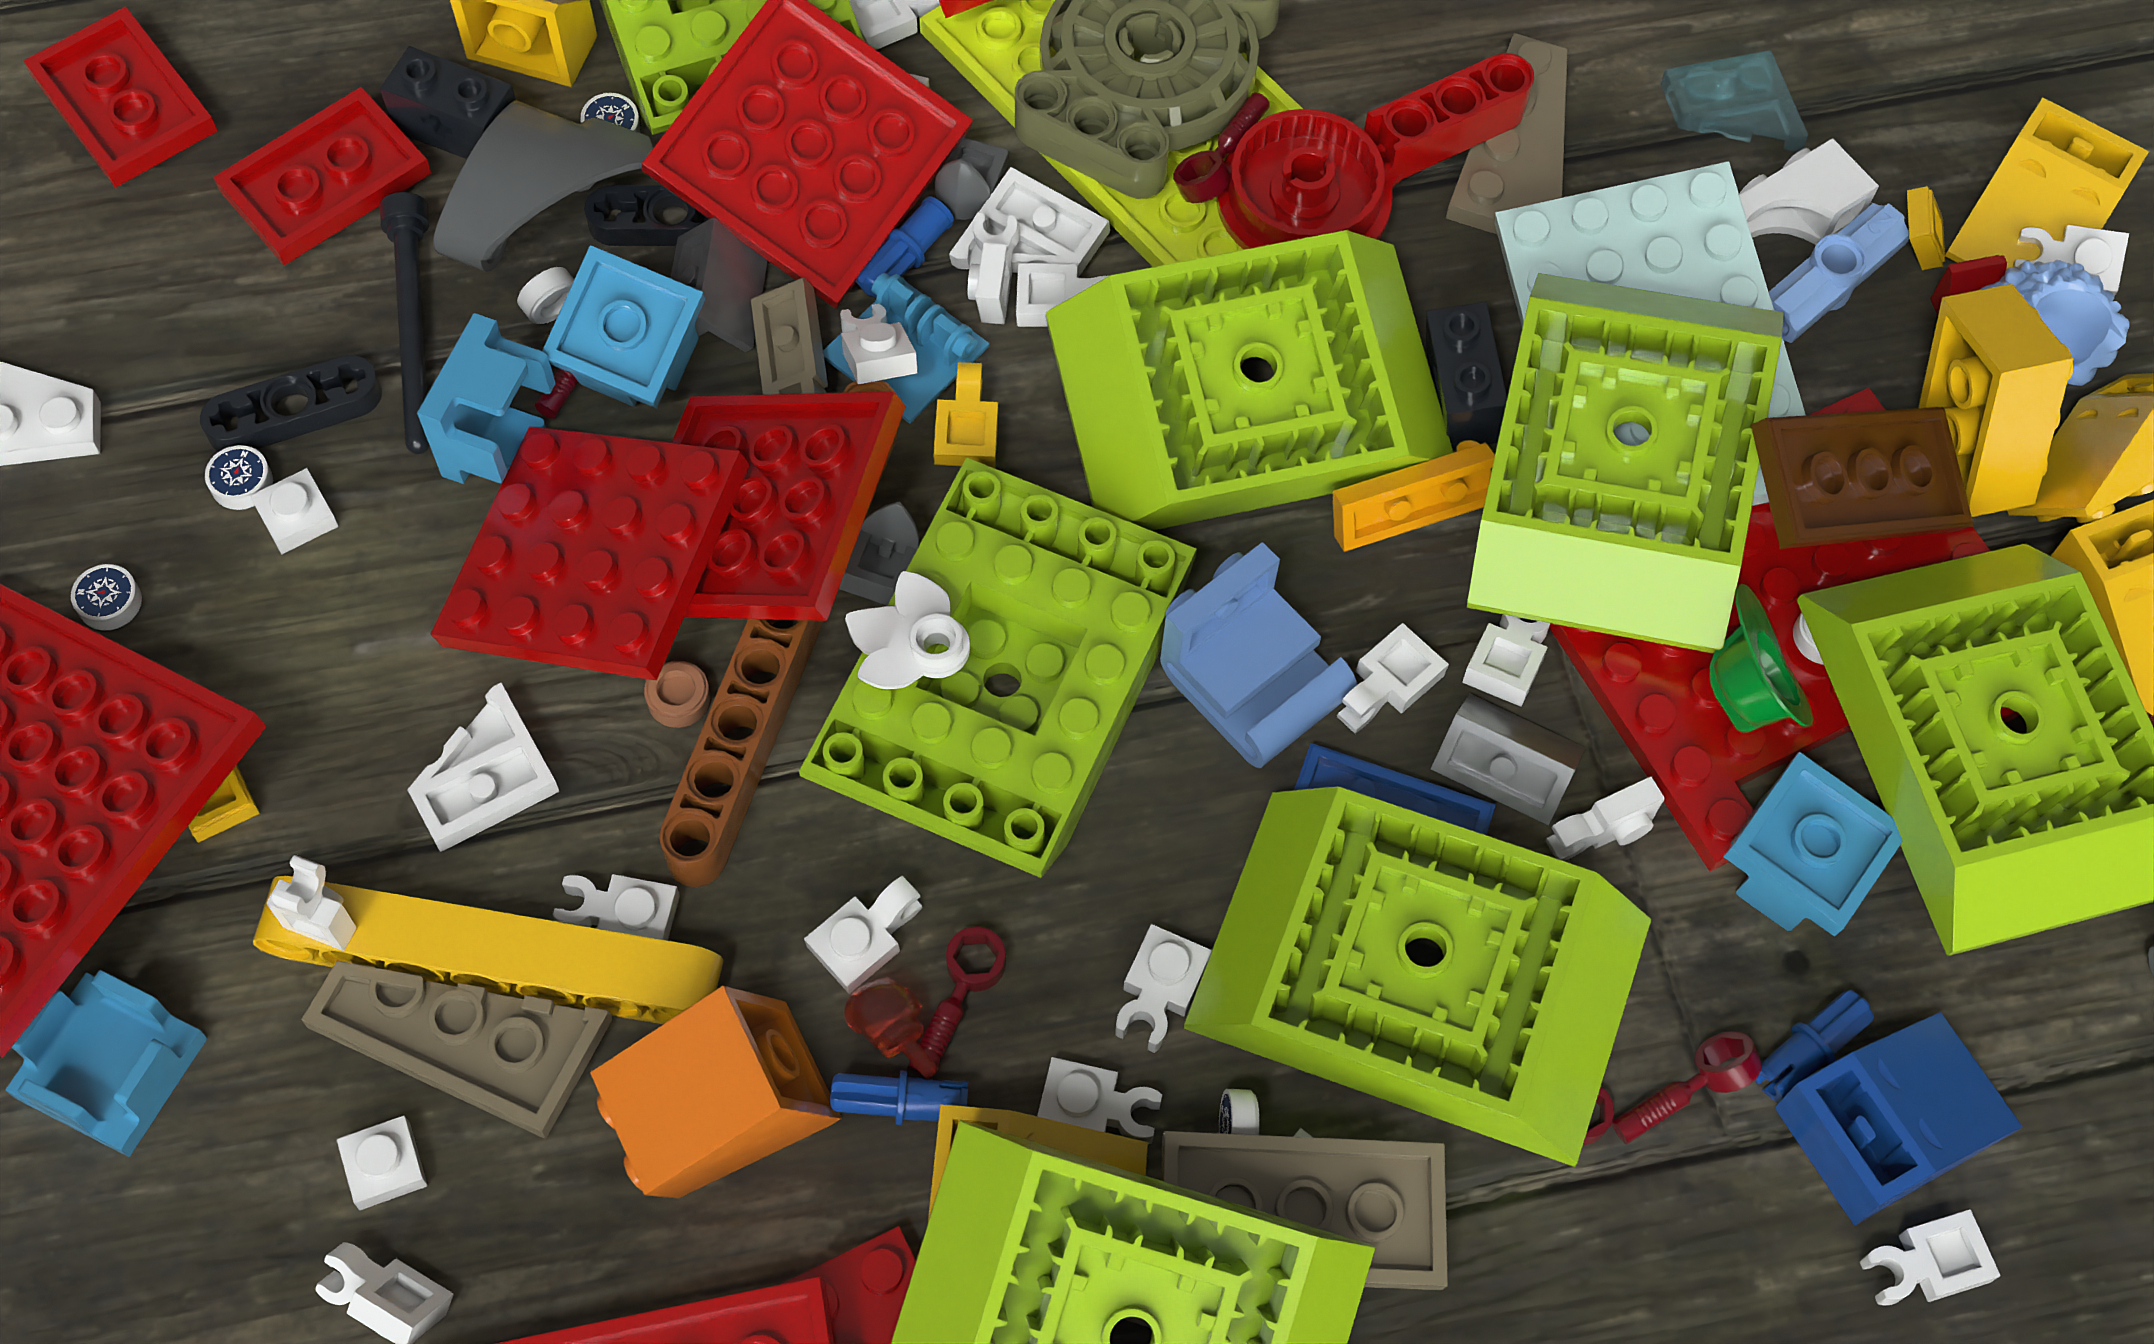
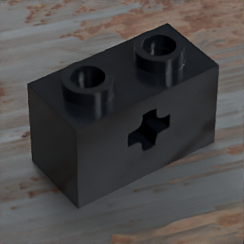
[380,46,516,159]
[1426,301,1507,450]

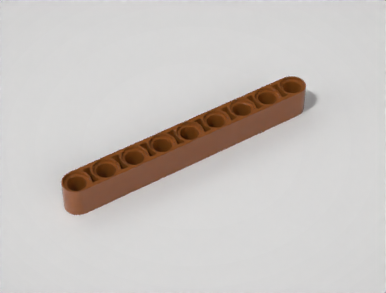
[659,380,899,888]

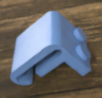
[1160,542,1357,768]

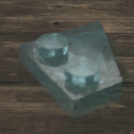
[1660,50,1808,151]

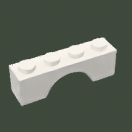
[1739,138,1879,245]

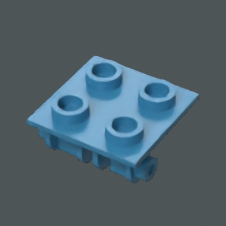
[823,273,989,424]

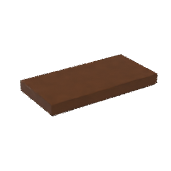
[1751,407,1973,549]

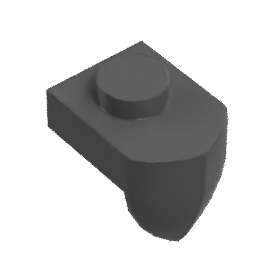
[935,138,1009,220]
[839,502,919,605]

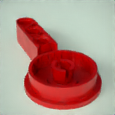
[1216,53,1534,250]

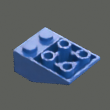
[1775,1012,2023,1226]

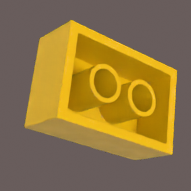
[1919,284,2074,517]

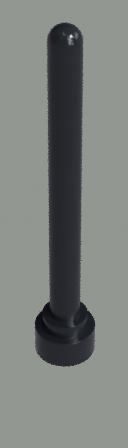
[379,192,430,454]

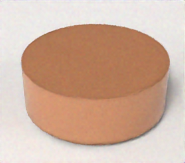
[644,661,711,728]

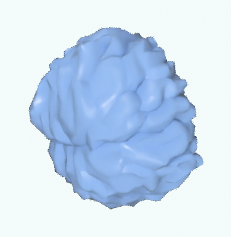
[1981,260,2130,386]

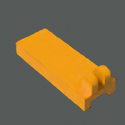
[1332,440,1495,552]

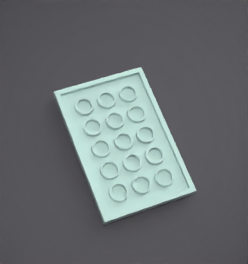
[1495,161,1806,506]

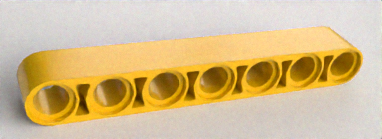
[253,876,724,1025]

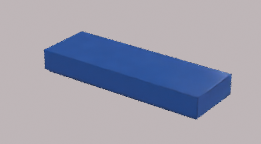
[1294,743,1496,835]

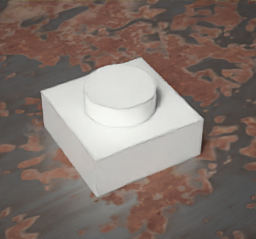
[250,468,339,554]
[337,1115,428,1210]

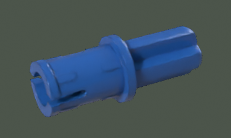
[856,196,954,298]
[1754,990,1874,1102]
[830,1070,968,1126]

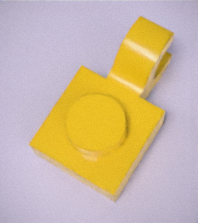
[934,362,998,468]

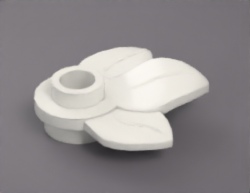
[845,571,970,689]

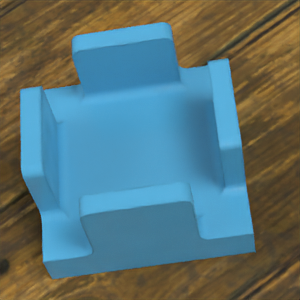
[542,245,706,408]
[417,313,556,484]
[1723,752,1903,937]
[5,970,208,1157]

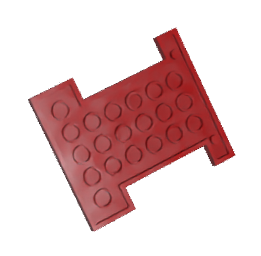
[1549,387,2020,872]

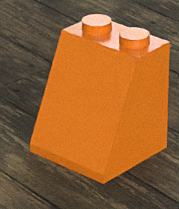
[590,986,842,1198]

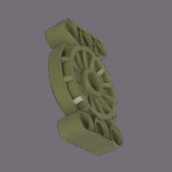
[1015,0,1281,199]

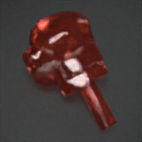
[844,977,939,1078]

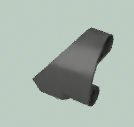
[434,101,653,272]

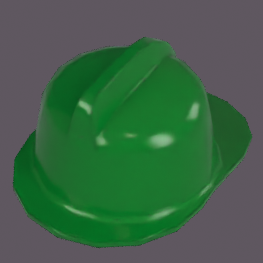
[1710,584,1813,733]

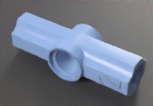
[1769,203,1909,343]

